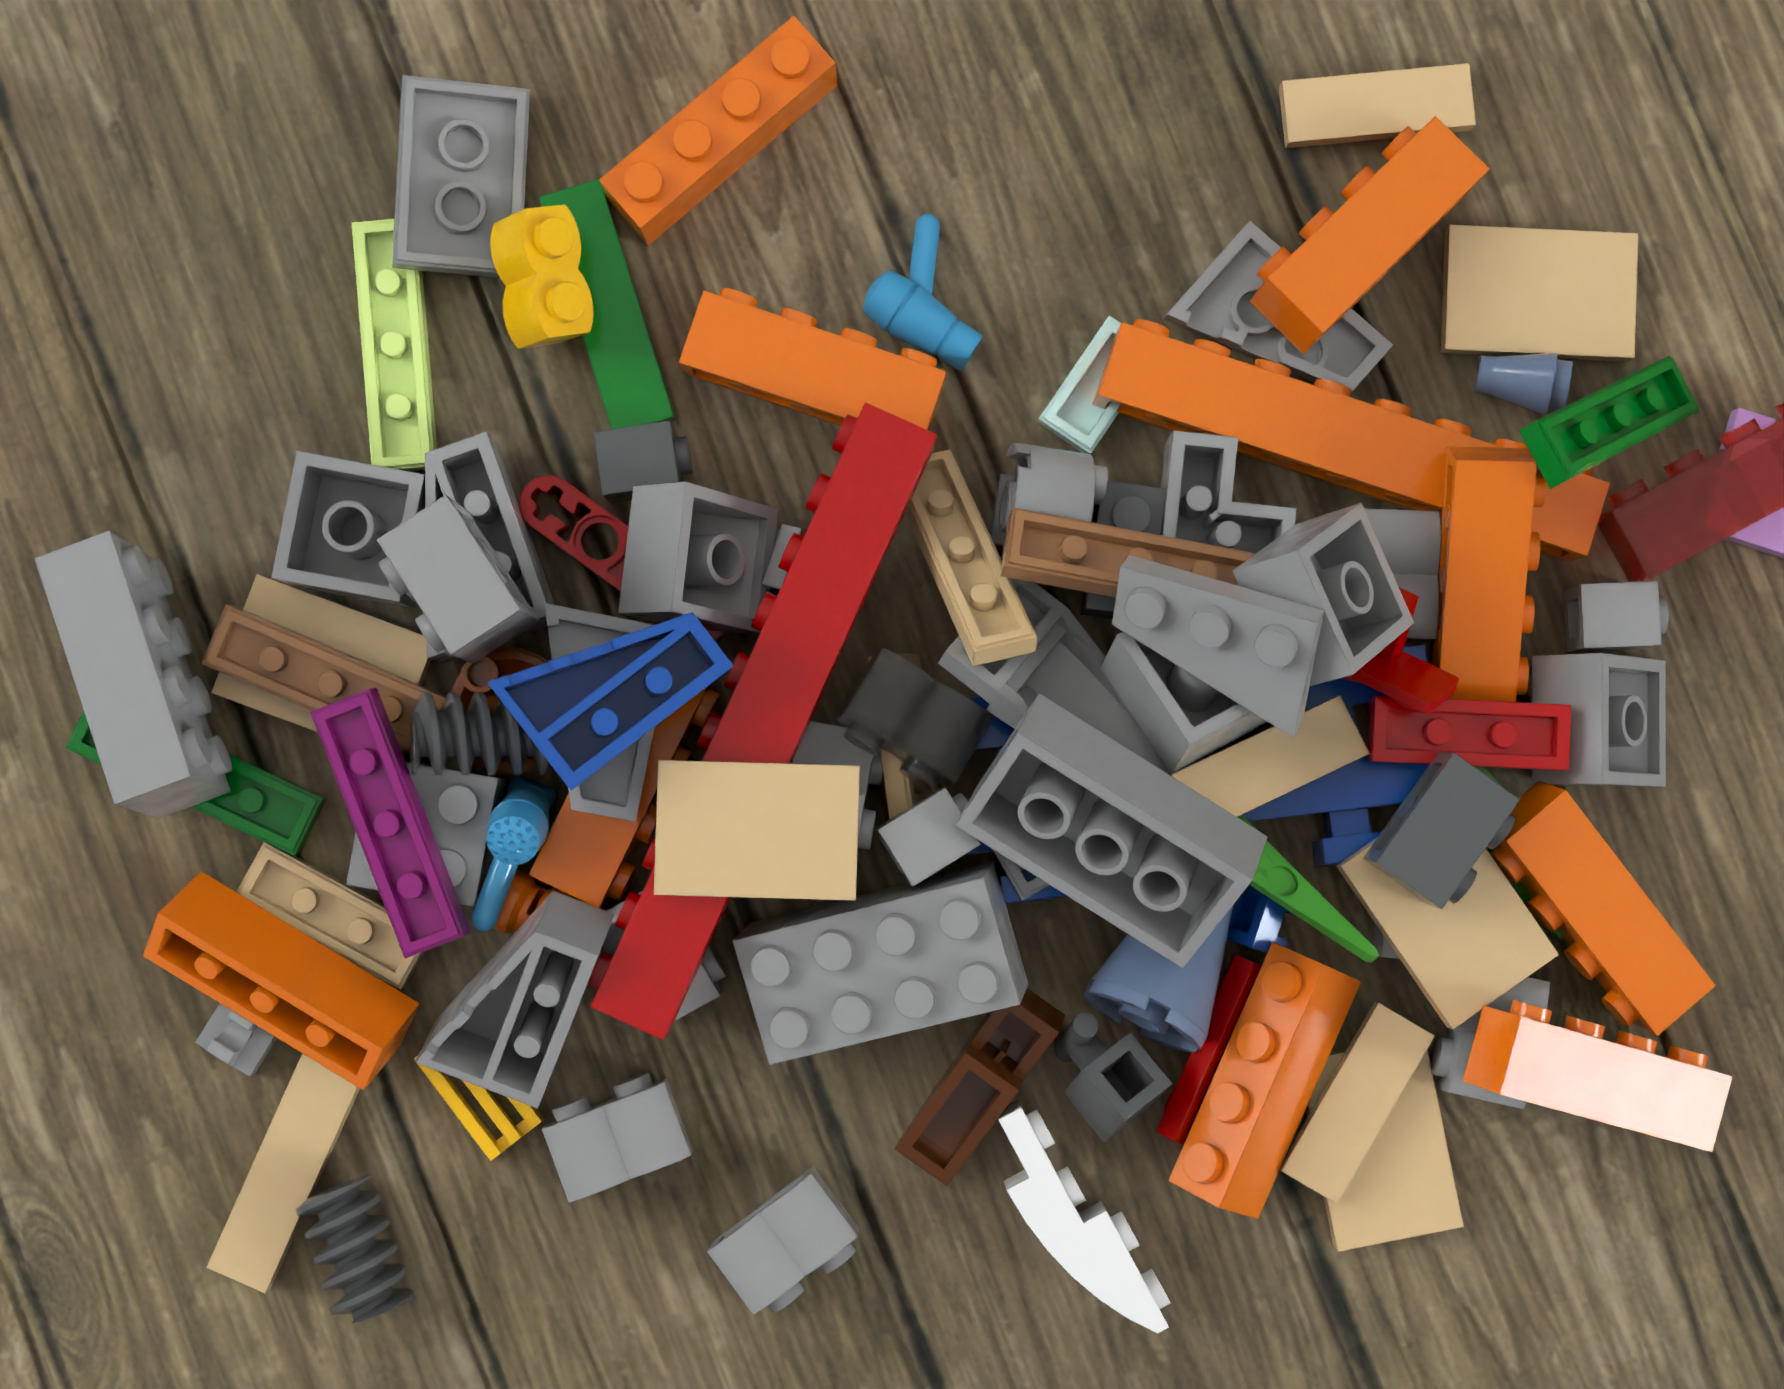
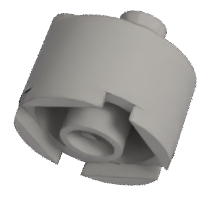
[991,442,1108,561]

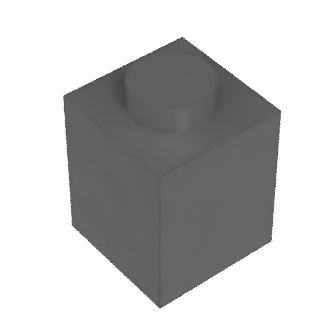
[593,421,693,503]

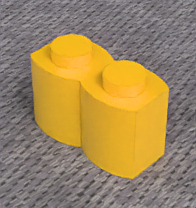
[490,204,593,349]

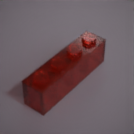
[1597,401,1784,582]

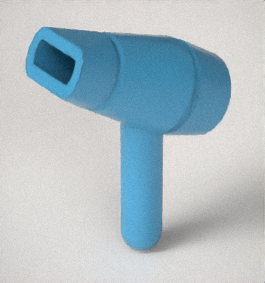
[863,214,983,372]
[471,776,557,931]

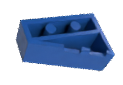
[487,612,734,790]

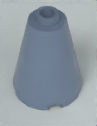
[1084,905,1234,1053]

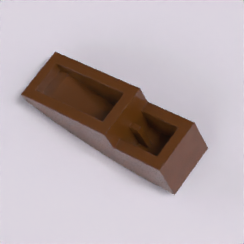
[895,988,1065,1186]

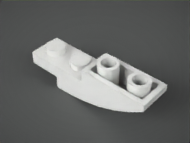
[998,1100,1171,1333]

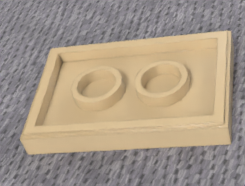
[1440,224,1638,362]
[211,574,432,732]
[654,760,860,901]
[1336,836,1559,1029]
[1306,1049,1464,1252]

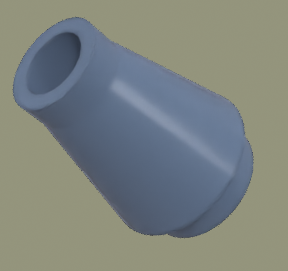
[1475,353,1573,416]

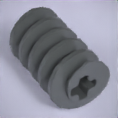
[410,692,548,775]
[295,1174,415,1323]

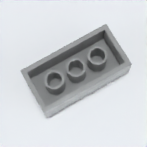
[35,530,232,819]
[955,693,1268,968]
[733,861,1029,1065]

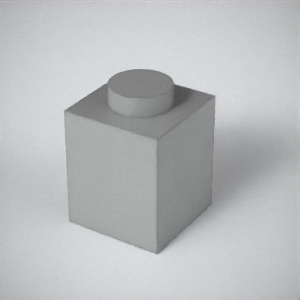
[1563,581,1669,653]
[874,788,981,887]

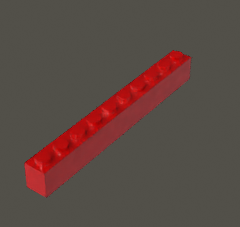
[587,402,937,1040]

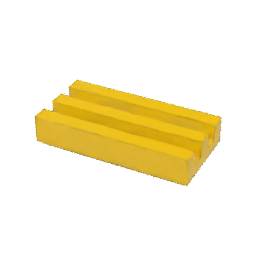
[414,1056,545,1161]

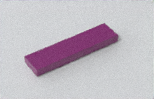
[310,688,471,958]

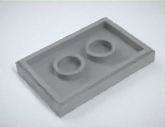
[392,75,530,278]

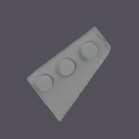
[425,432,555,663]
[415,891,615,1108]

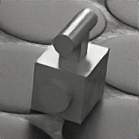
[1054,1013,1172,1143]

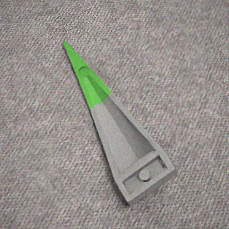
[938,578,1379,963]

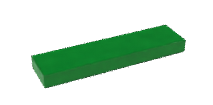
[539,178,676,429]
[1519,356,1700,489]
[65,710,326,856]

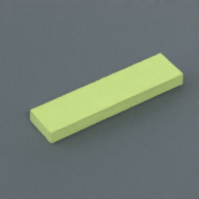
[352,219,437,472]

